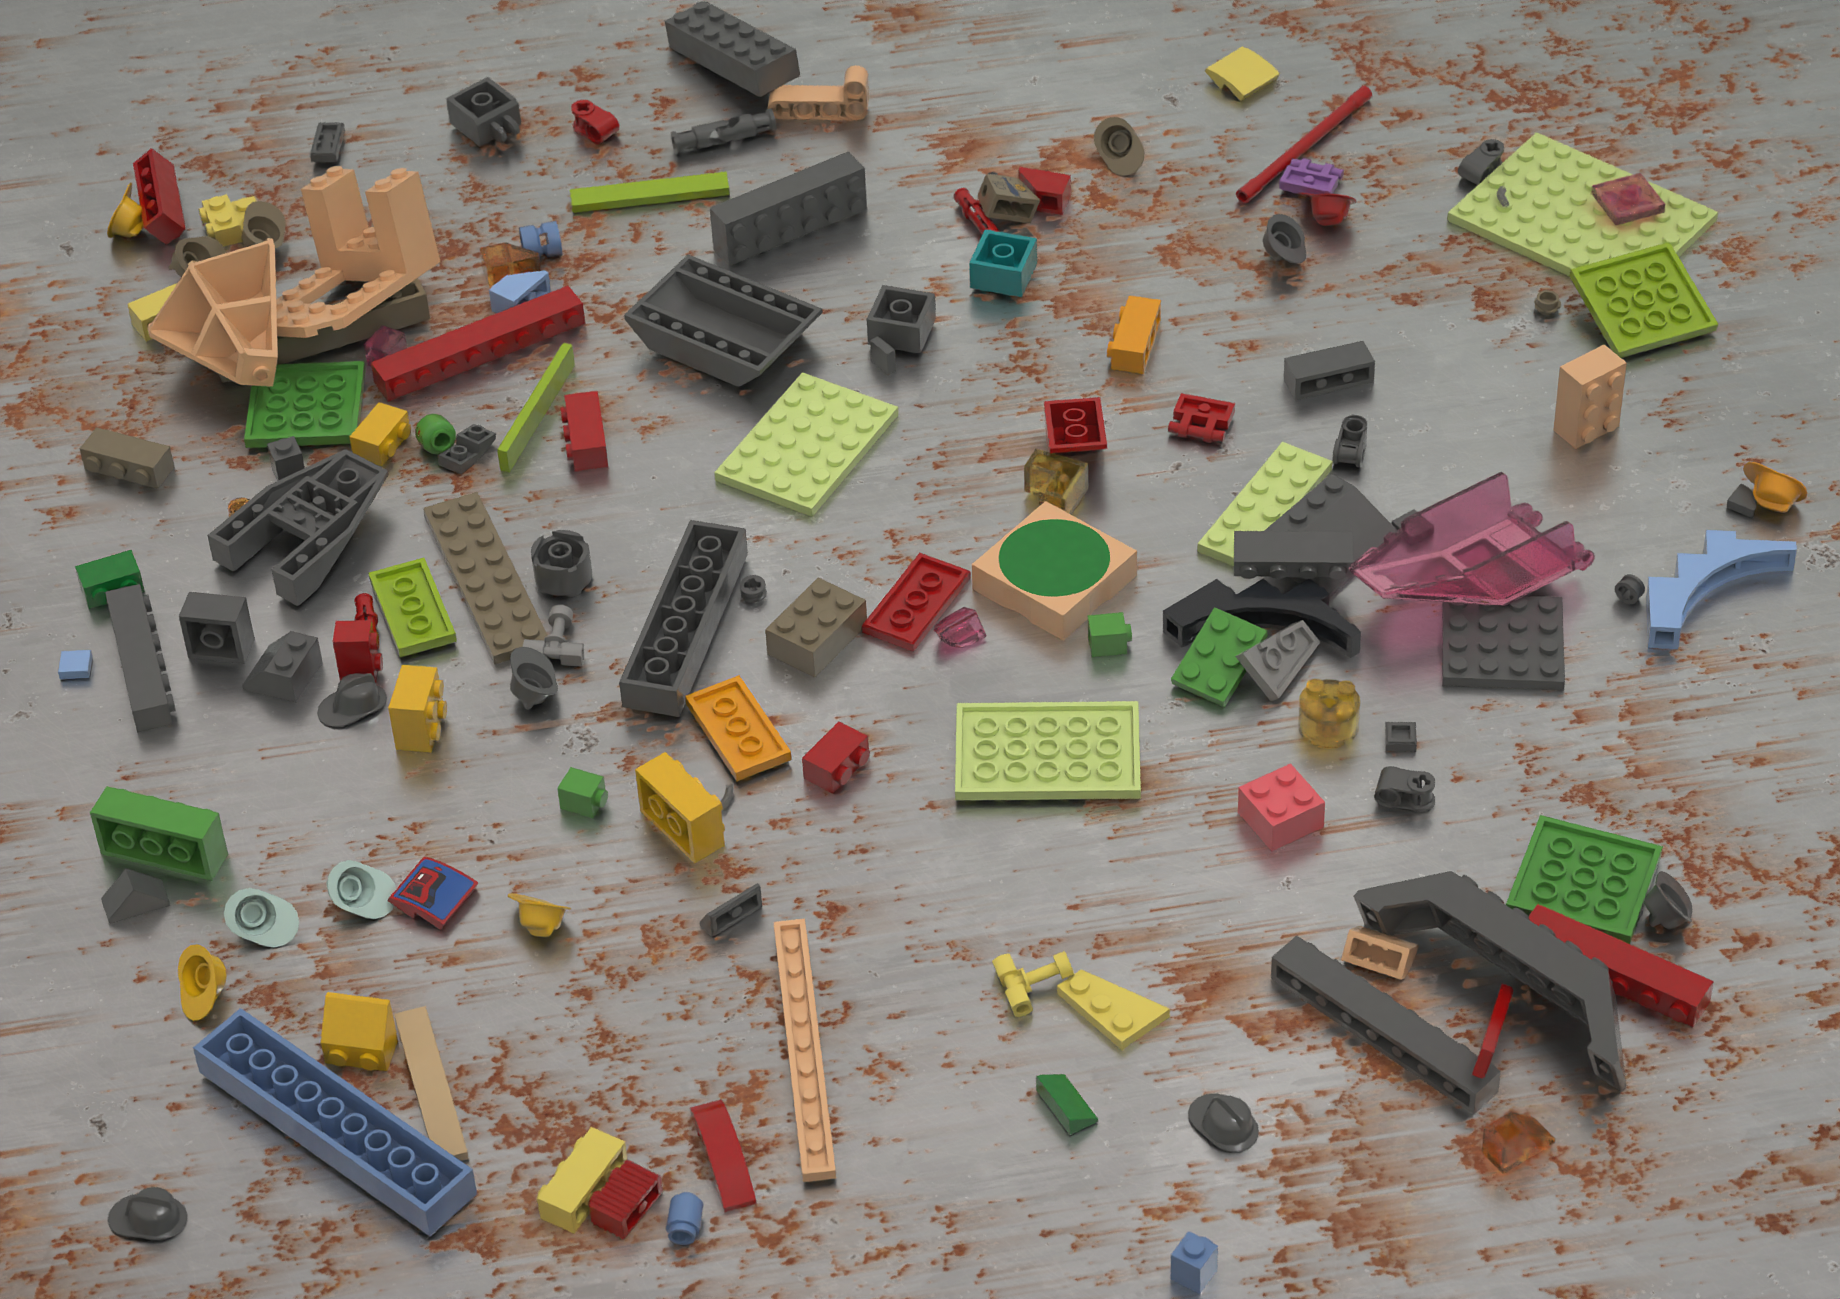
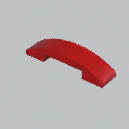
[690,1099,757,1212]

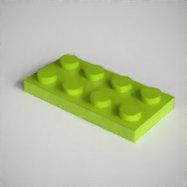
[368,557,457,657]

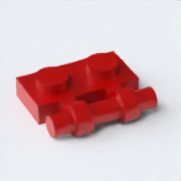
[1168,393,1235,443]

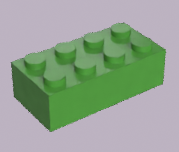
[90,786,228,881]

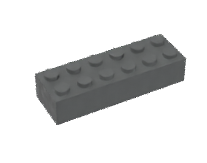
[664,1,801,97]
[710,151,867,266]

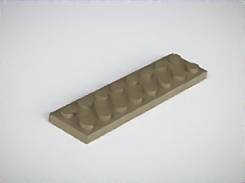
[423,492,547,664]

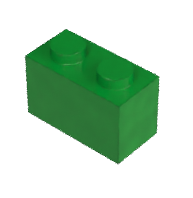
[75,550,145,609]

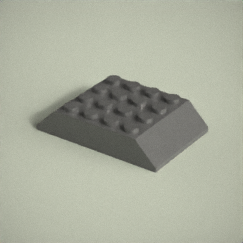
[624,254,823,387]

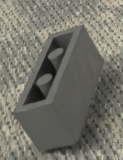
[1284,341,1375,400]

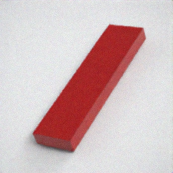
[1472,984,1514,1079]

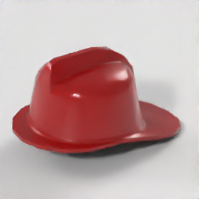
[1299,192,1357,226]

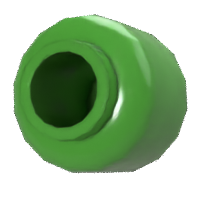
[415,414,456,455]

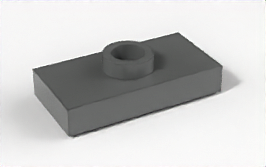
[310,122,345,162]

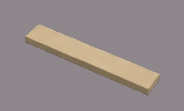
[394,1006,469,1161]

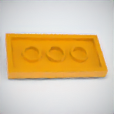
[685,675,792,781]

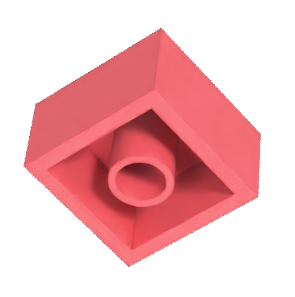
[1238,763,1325,851]

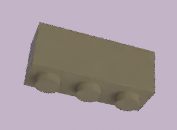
[80,427,175,489]

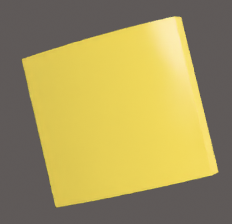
[1205,47,1280,101]

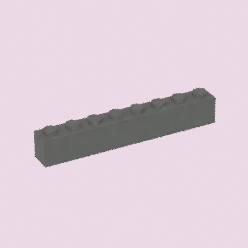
[1271,935,1501,1115]

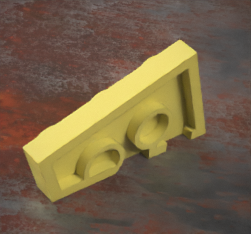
[1057,969,1170,1050]

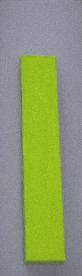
[570,171,730,213]
[497,343,575,473]

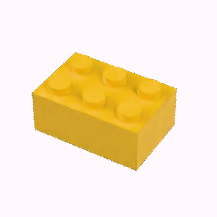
[635,752,725,863]

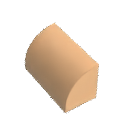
[1341,926,1419,980]

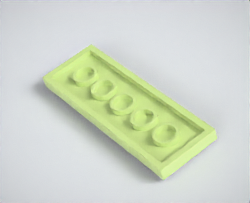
[1197,442,1333,566]

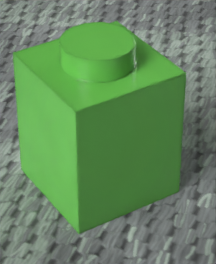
[1087,612,1132,657]
[557,767,608,818]

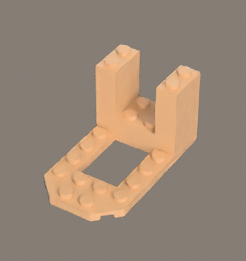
[276,166,440,338]

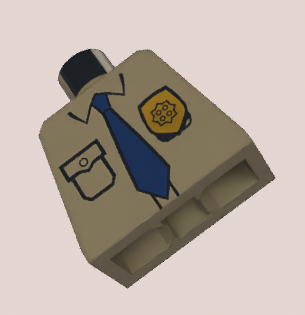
[978,172,1040,223]

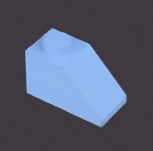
[489,270,551,313]

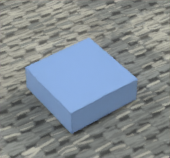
[58,650,93,679]

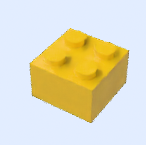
[388,665,447,753]

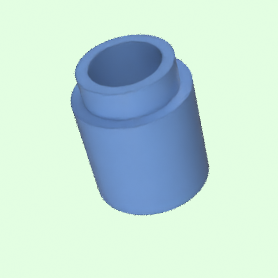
[666,1192,704,1245]

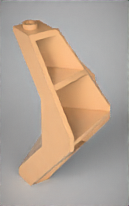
[148,238,278,387]

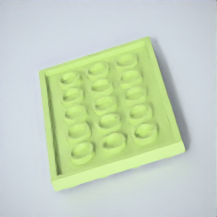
[714,372,899,517]
[955,701,1141,800]

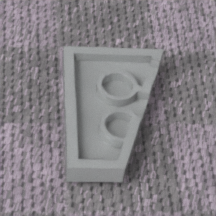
[1235,620,1320,701]

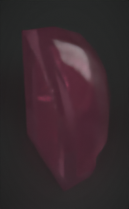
[934,607,987,648]

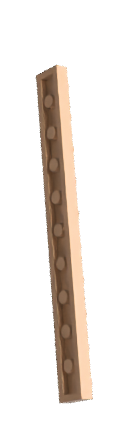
[773,919,836,1182]

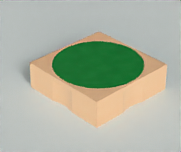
[971,501,1137,641]

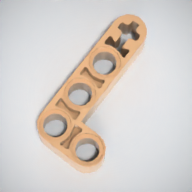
[767,65,869,120]

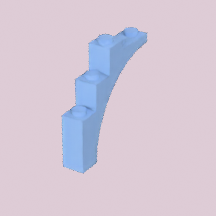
[1646,530,1797,649]

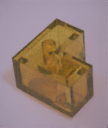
[1024,448,1088,515]

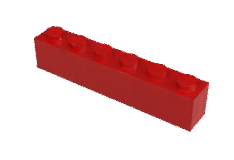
[1529,904,1714,1027]

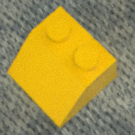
[321,992,398,1071]

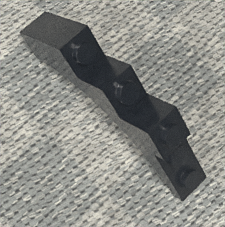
[1163,578,1361,658]

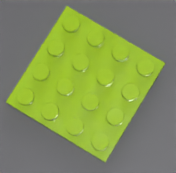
[1569,242,1718,358]

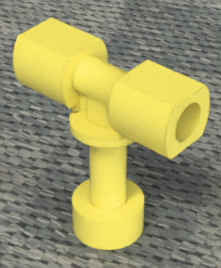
[992,951,1074,1017]

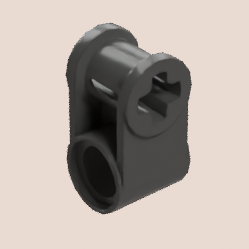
[1458,139,1504,185]
[1332,415,1367,468]
[1374,766,1435,812]

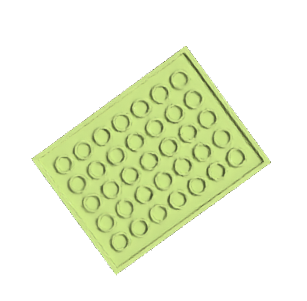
[1447,132,1718,276]

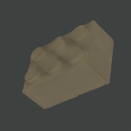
[765,577,867,678]

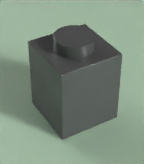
[267,436,305,481]

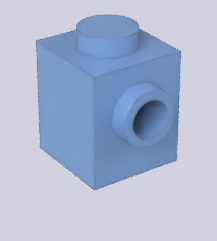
[1170,1231,1218,1294]

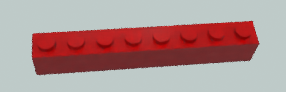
[371,286,585,402]

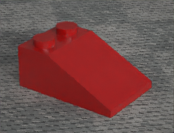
[1044,397,1107,453]

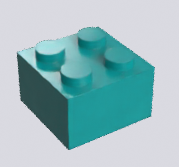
[969,229,1037,297]

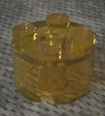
[1298,679,1360,749]

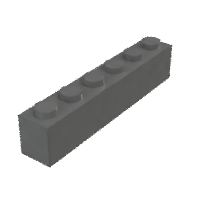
[105,584,176,733]

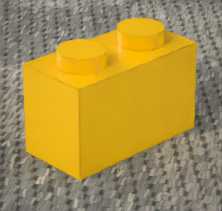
[350,402,411,466]

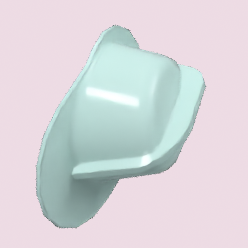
[326,860,396,919]
[224,888,299,948]

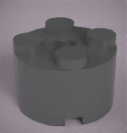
[531,530,592,598]

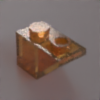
[479,242,541,288]
[1482,1112,1556,1174]

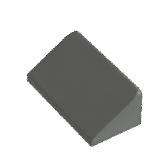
[699,883,762,937]

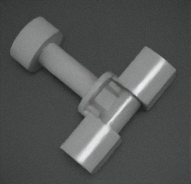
[523,605,584,666]

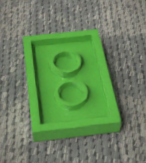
[1171,607,1268,708]

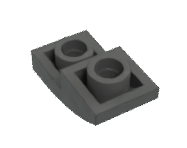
[438,424,496,474]

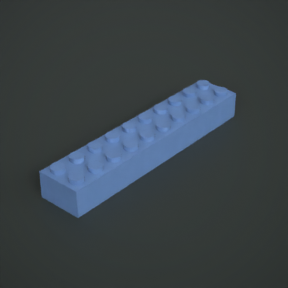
[193,1008,477,1236]

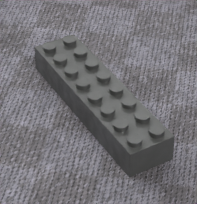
[619,520,748,717]

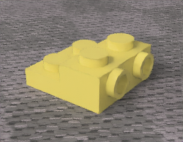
[198,194,256,247]

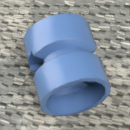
[519,221,562,262]

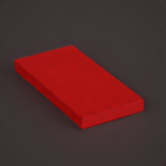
[862,553,971,652]

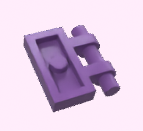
[1279,158,1344,195]

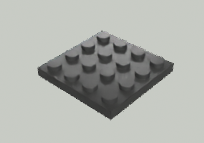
[1442,593,1565,690]

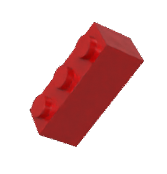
[560,391,608,471]

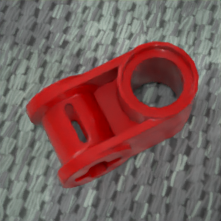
[571,100,620,145]

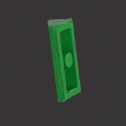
[1036,1074,1098,1135]

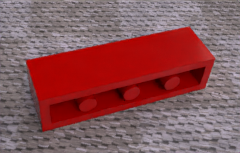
[133,148,186,245]

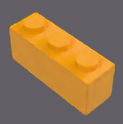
[1107,295,1161,374]

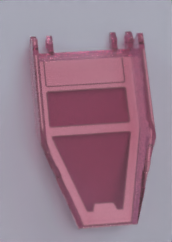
[1349,472,1595,606]

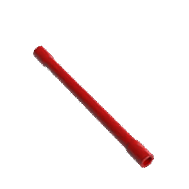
[1236,86,1372,204]

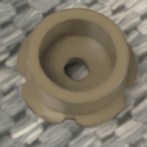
[1534,290,1561,315]

